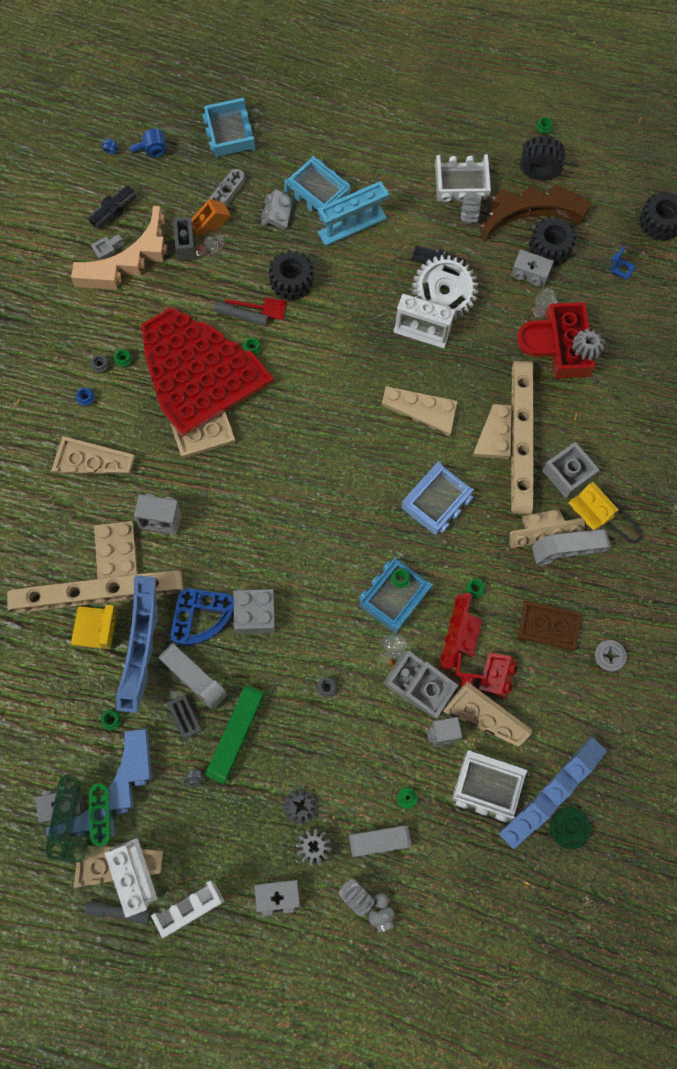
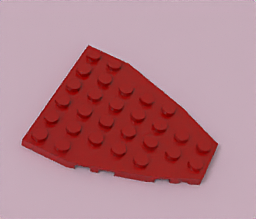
[141,307,274,437]

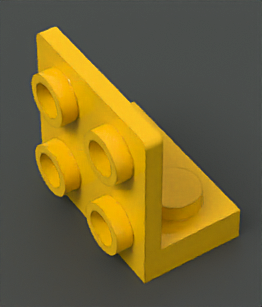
[71,605,117,650]

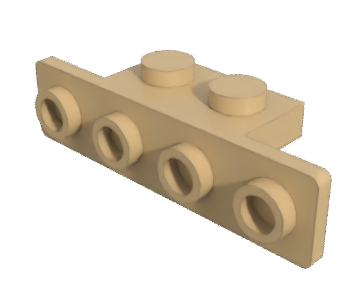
[510,509,585,548]

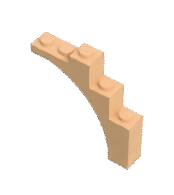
[71,206,168,290]

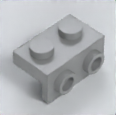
[261,189,294,230]

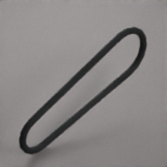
[600,489,643,543]

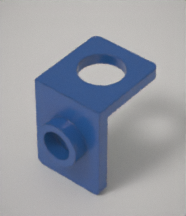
[610,246,635,280]

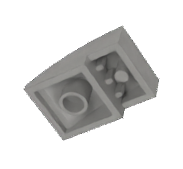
[382,650,458,718]

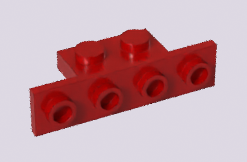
[439,593,482,669]

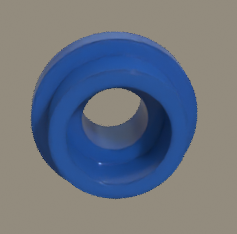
[102,139,119,154]
[76,388,95,406]

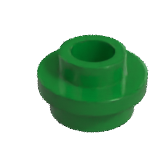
[536,117,553,134]
[243,338,261,355]
[114,349,132,367]
[391,569,411,589]
[466,579,485,598]
[101,709,121,730]

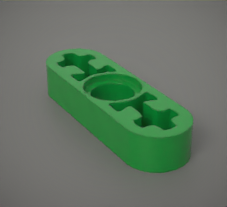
[89,783,111,847]

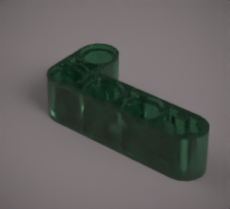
[45,774,90,863]

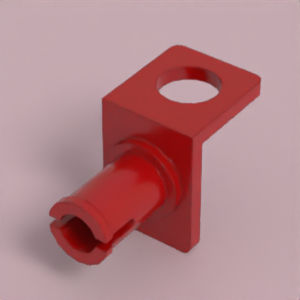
[454,653,483,688]

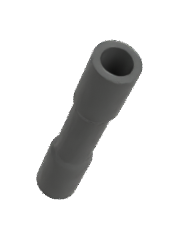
[214,301,268,326]
[84,901,151,924]

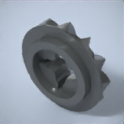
[284,789,317,824]

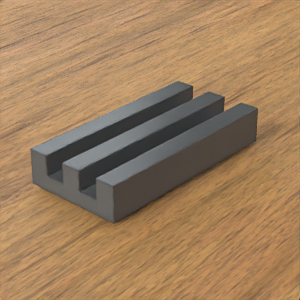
[167,694,202,740]

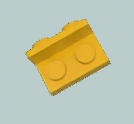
[569,482,619,530]

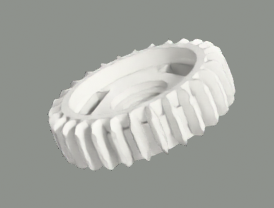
[412,255,478,321]

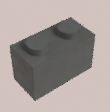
[173,217,196,261]

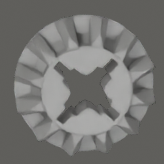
[594,640,627,672]

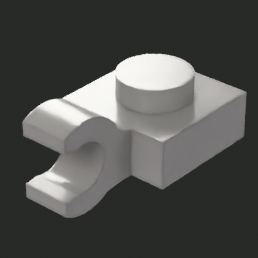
[91,234,125,260]

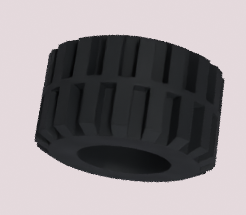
[520,136,566,181]
[639,192,677,241]
[529,217,577,266]
[269,250,314,300]

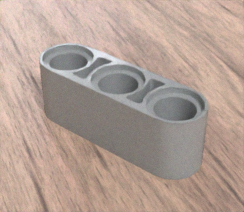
[349,826,412,857]

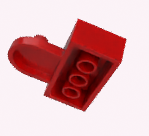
[517,302,595,379]

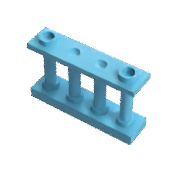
[318,181,389,246]

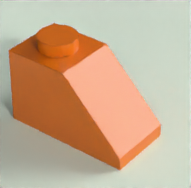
[191,199,231,236]

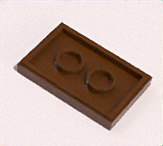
[517,600,582,651]

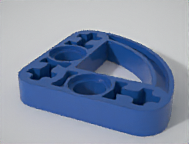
[171,588,234,646]

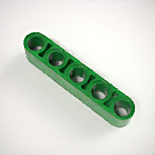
[205,685,265,785]

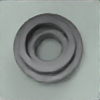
[90,355,109,373]
[317,677,337,697]
[184,770,205,787]

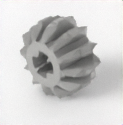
[461,193,481,224]
[572,328,605,361]
[296,829,331,866]
[339,879,375,916]

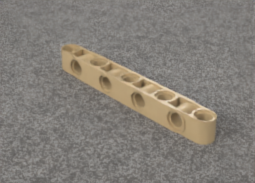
[511,361,533,515]
[7,570,183,613]

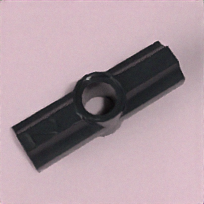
[88,186,137,230]
[411,245,467,275]

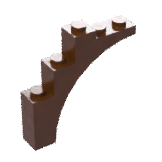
[480,184,592,242]

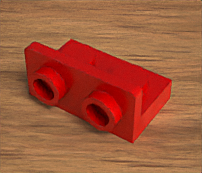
[479,652,518,699]

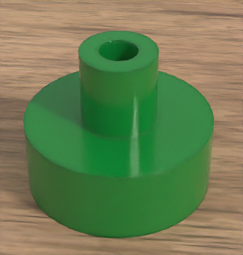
[397,788,418,810]

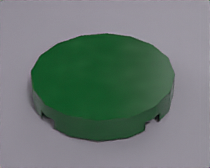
[549,807,591,850]

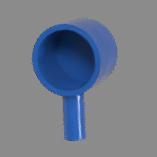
[129,129,168,158]

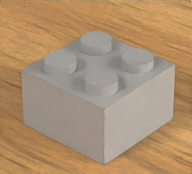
[542,442,600,499]
[134,494,182,535]
[234,589,275,635]

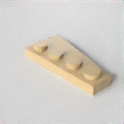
[382,386,457,437]
[51,436,135,474]
[443,682,532,747]
[74,844,164,888]

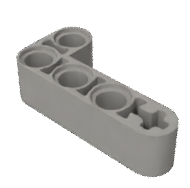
[532,529,611,566]
[158,643,227,710]

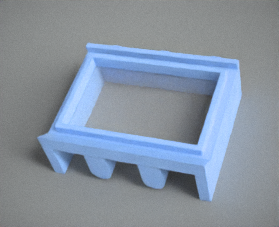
[401,461,474,536]

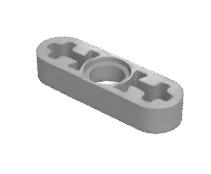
[210,169,245,206]

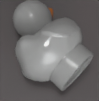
[369,893,395,933]

